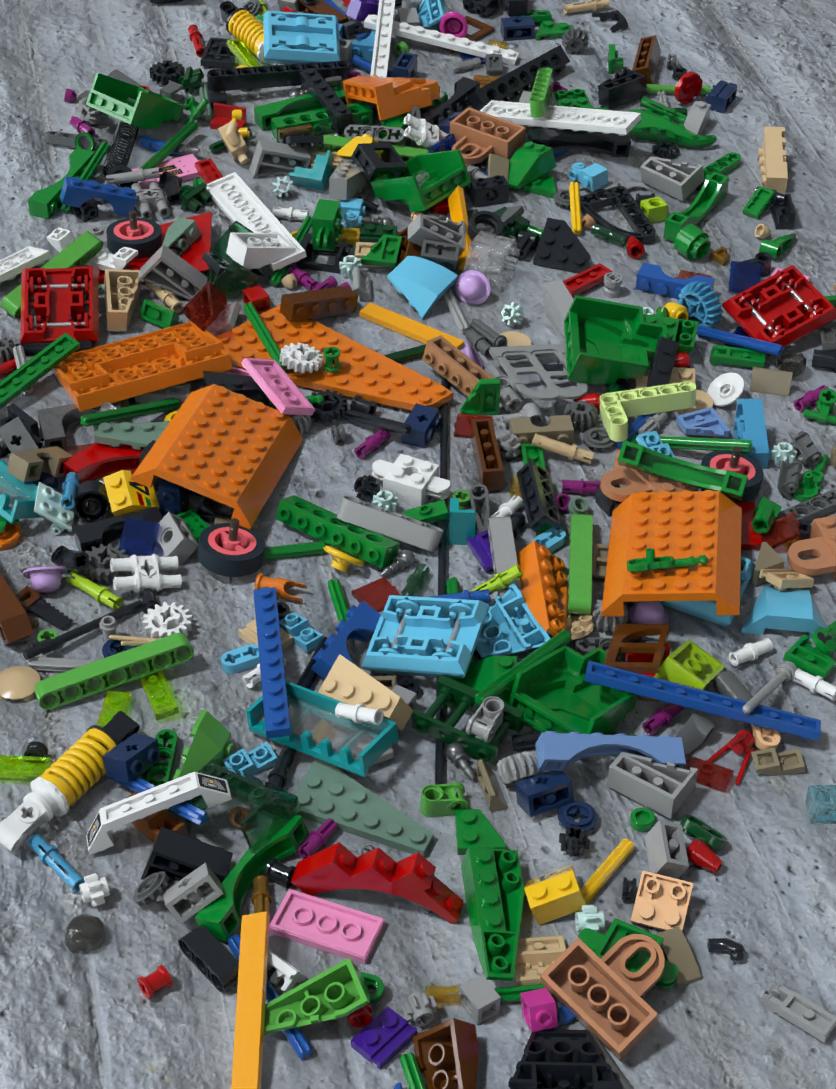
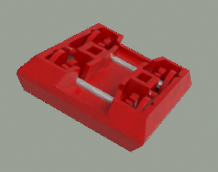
[722,265,836,356]
[20,266,99,344]

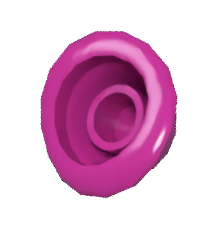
[440,11,468,38]

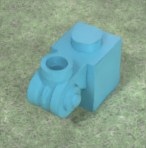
[569,162,608,192]
[341,198,366,228]

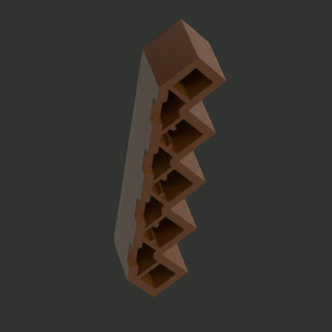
[0,573,35,645]

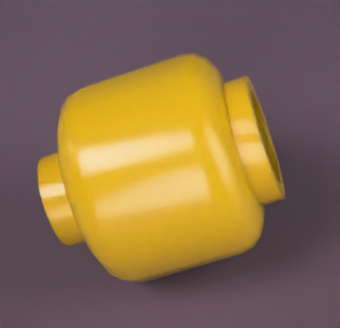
[661,302,689,320]

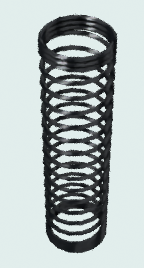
[102,120,139,177]

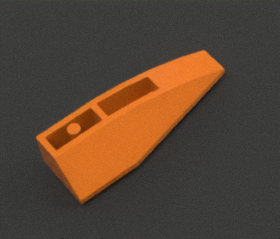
[516,540,568,637]

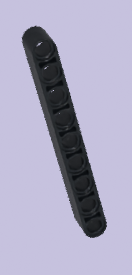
[207,61,351,91]

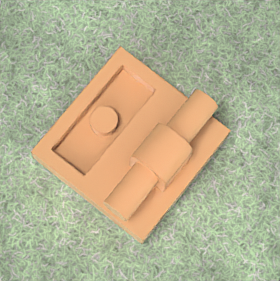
[631,871,694,932]

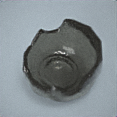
[776,353,806,377]
[64,914,106,954]

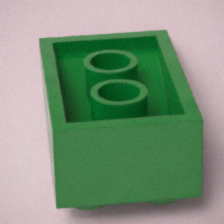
[508,142,557,189]
[445,656,517,708]

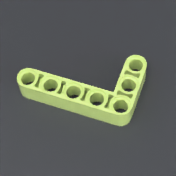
[600,382,696,442]

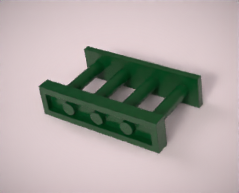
[412,675,524,766]

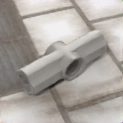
[485,365,523,413]

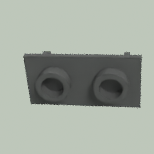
[789,431,822,470]
[777,460,802,500]

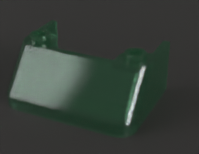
[201,221,258,299]
[186,764,301,854]

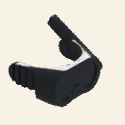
[592,10,628,33]
[197,497,232,521]

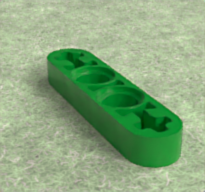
[703,152,741,182]
[146,729,178,786]

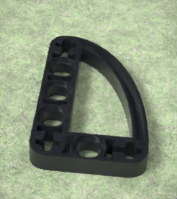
[580,186,656,244]

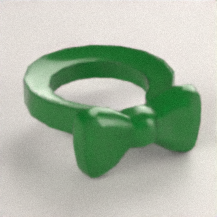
[74,132,95,151]

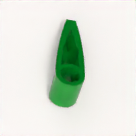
[759,233,796,259]

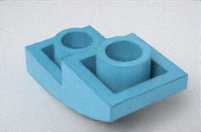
[636,431,675,458]
[279,612,324,653]
[222,742,278,779]

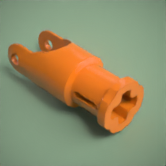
[254,573,307,602]

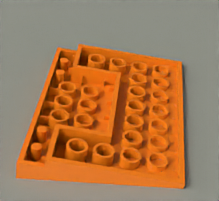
[51,321,233,412]

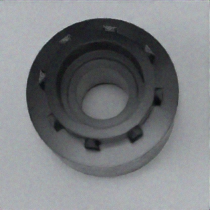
[73,480,111,523]

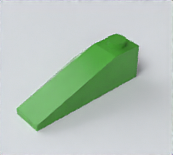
[168,710,234,813]
[264,957,370,1035]

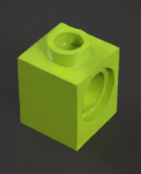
[640,196,668,224]

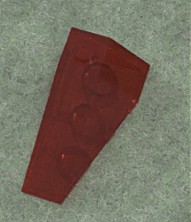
[184,281,227,331]

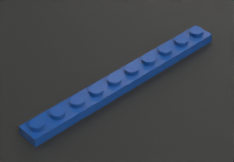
[253,587,291,739]
[584,661,821,741]

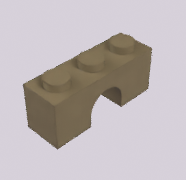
[509,415,574,449]
[7,446,73,482]

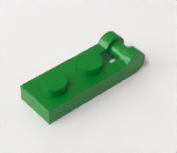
[709,345,766,368]

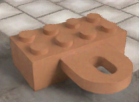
[450,107,526,165]
[600,450,699,502]
[787,515,836,580]
[540,934,665,1061]

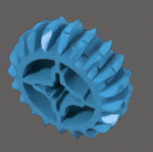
[678,281,723,328]

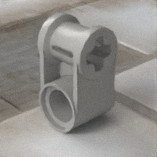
[466,696,504,743]

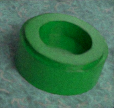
[630,807,655,832]

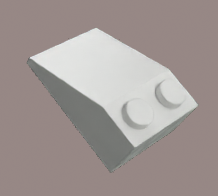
[226,232,296,270]

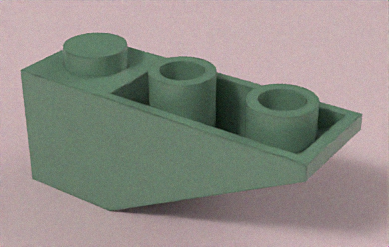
[162,217,201,256]

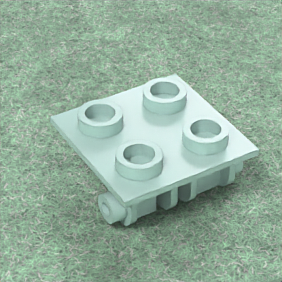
[34,482,74,535]

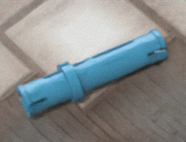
[61,472,80,510]
[27,833,85,892]

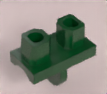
[177,66,204,95]
[180,182,212,213]

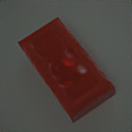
[683,755,734,793]

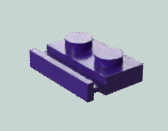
[467,530,493,573]
[351,1007,417,1070]

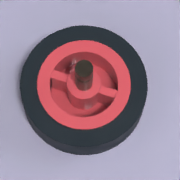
[106,210,162,259]
[701,446,764,503]
[197,518,265,577]

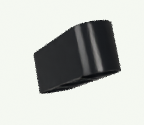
[178,925,239,993]

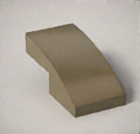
[592,543,609,579]
[751,747,806,775]
[655,927,701,987]

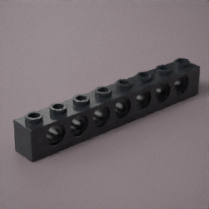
[466,45,570,111]

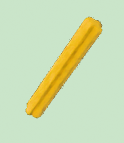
[569,181,582,236]
[579,838,634,911]

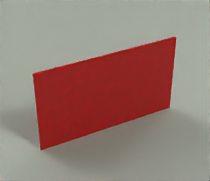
[160,212,212,272]

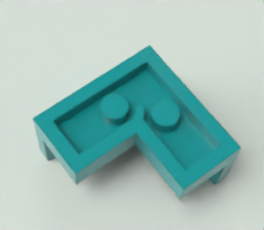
[289,150,334,191]
[449,498,476,545]

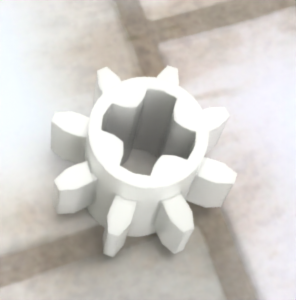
[79,873,110,907]

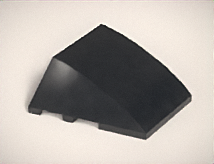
[508,1029,622,1089]

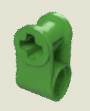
[420,782,469,818]

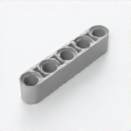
[337,496,443,552]
[488,516,522,597]

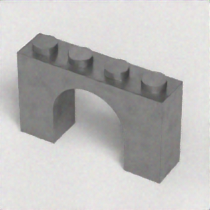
[37,401,125,452]

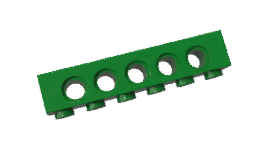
[271,102,373,143]
[276,495,400,568]

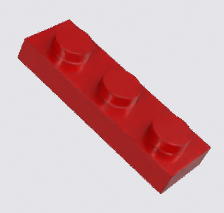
[563,263,613,297]

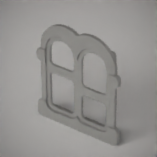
[489,344,588,401]

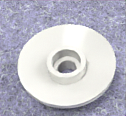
[707,373,745,407]

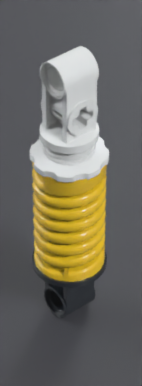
[220,1,284,65]
[0,711,140,852]

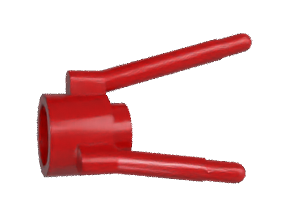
[705,730,755,785]

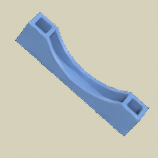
[535,731,686,771]

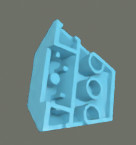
[387,256,459,320]
[475,582,551,659]
[741,586,827,639]

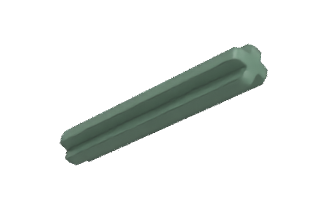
[199,83,213,122]

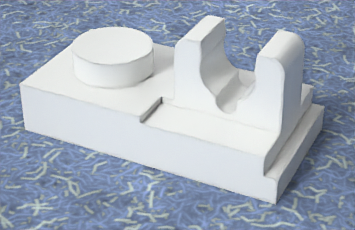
[267,948,307,992]

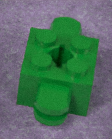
[312,199,344,252]
[578,918,678,990]

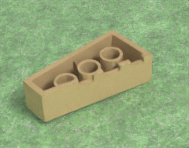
[104,269,142,332]

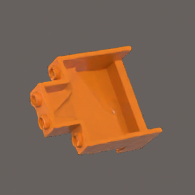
[343,75,440,121]

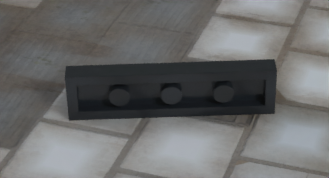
[516,460,563,532]

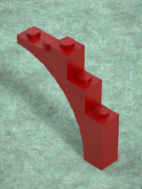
[63,443,145,484]
[291,842,464,924]

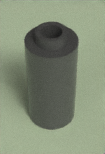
[713,671,753,701]

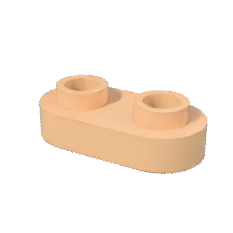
[751,724,780,750]

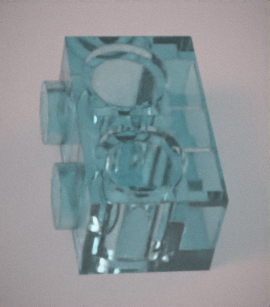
[805,785,836,824]

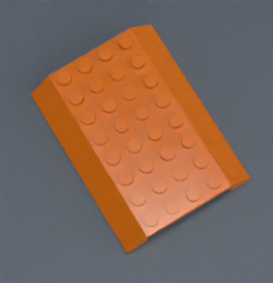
[131,384,303,530]
[601,490,742,616]

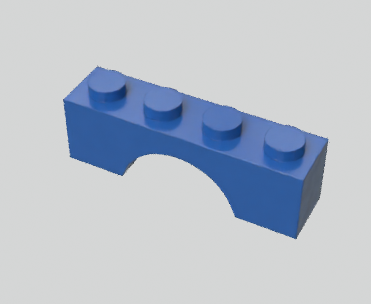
[60,176,137,217]
[635,262,715,299]
[311,601,381,680]

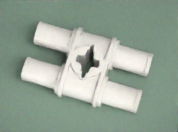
[404,114,451,152]
[110,554,182,593]

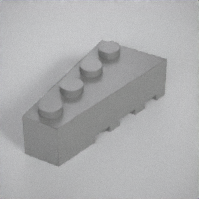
[329,158,371,200]

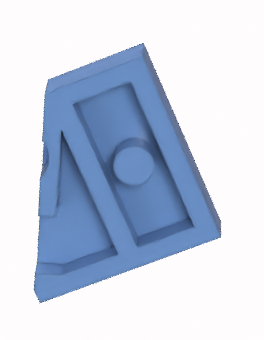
[676,407,731,437]

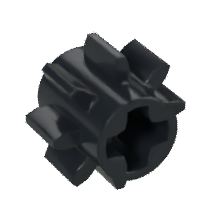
[354,475,380,501]
[559,825,590,857]

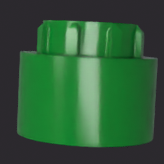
[674,223,711,260]

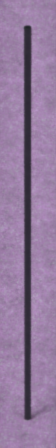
[435,375,449,785]

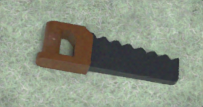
[15,586,73,629]

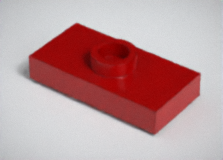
[195,158,223,184]

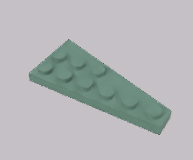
[94,421,170,450]
[286,758,433,857]

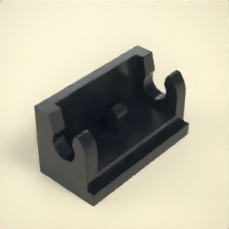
[770,194,796,230]

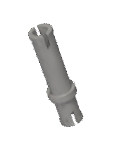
[106,167,160,185]

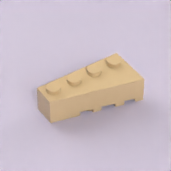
[758,126,788,193]
[318,654,413,731]

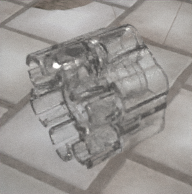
[464,230,520,292]

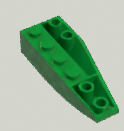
[461,847,525,981]

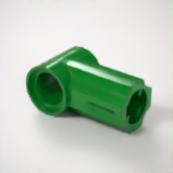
[751,496,782,534]

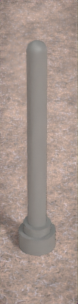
[742,661,797,714]

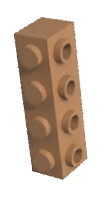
[422,336,495,397]

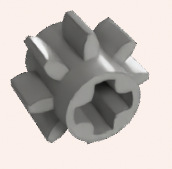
[497,433,521,460]
[403,991,438,1026]

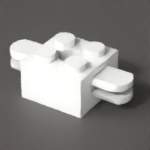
[372,454,450,507]

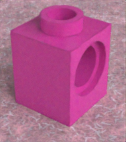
[520,988,558,1032]

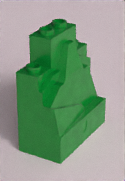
[86,72,185,129]
[370,149,471,212]
[564,295,670,384]
[508,645,638,735]

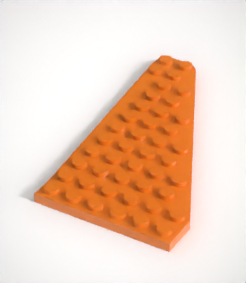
[216,304,453,410]

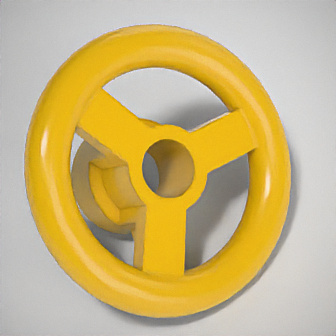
[324,545,364,573]

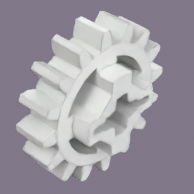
[280,343,323,373]
[143,602,192,639]

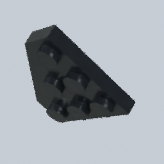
[533,218,591,273]

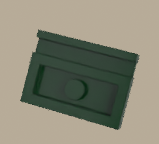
[359,223,397,243]

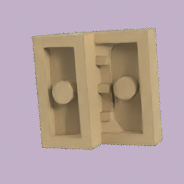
[515,936,566,986]

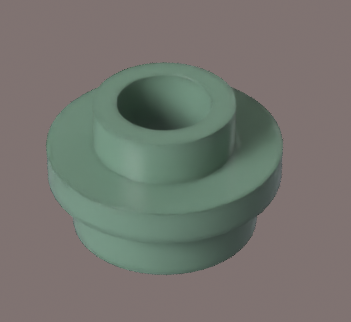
[568,497,589,515]

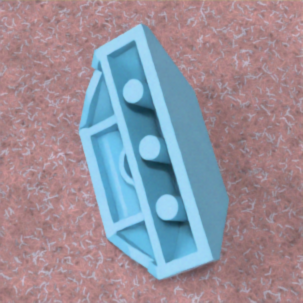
[417,0,449,30]

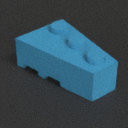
[733,398,772,469]

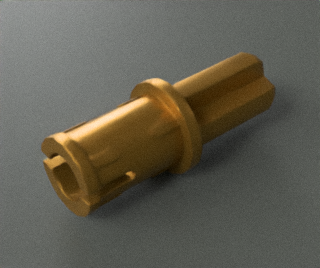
[251,875,272,915]

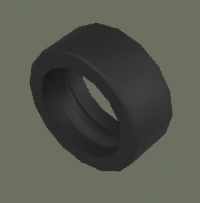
[467,210,503,246]

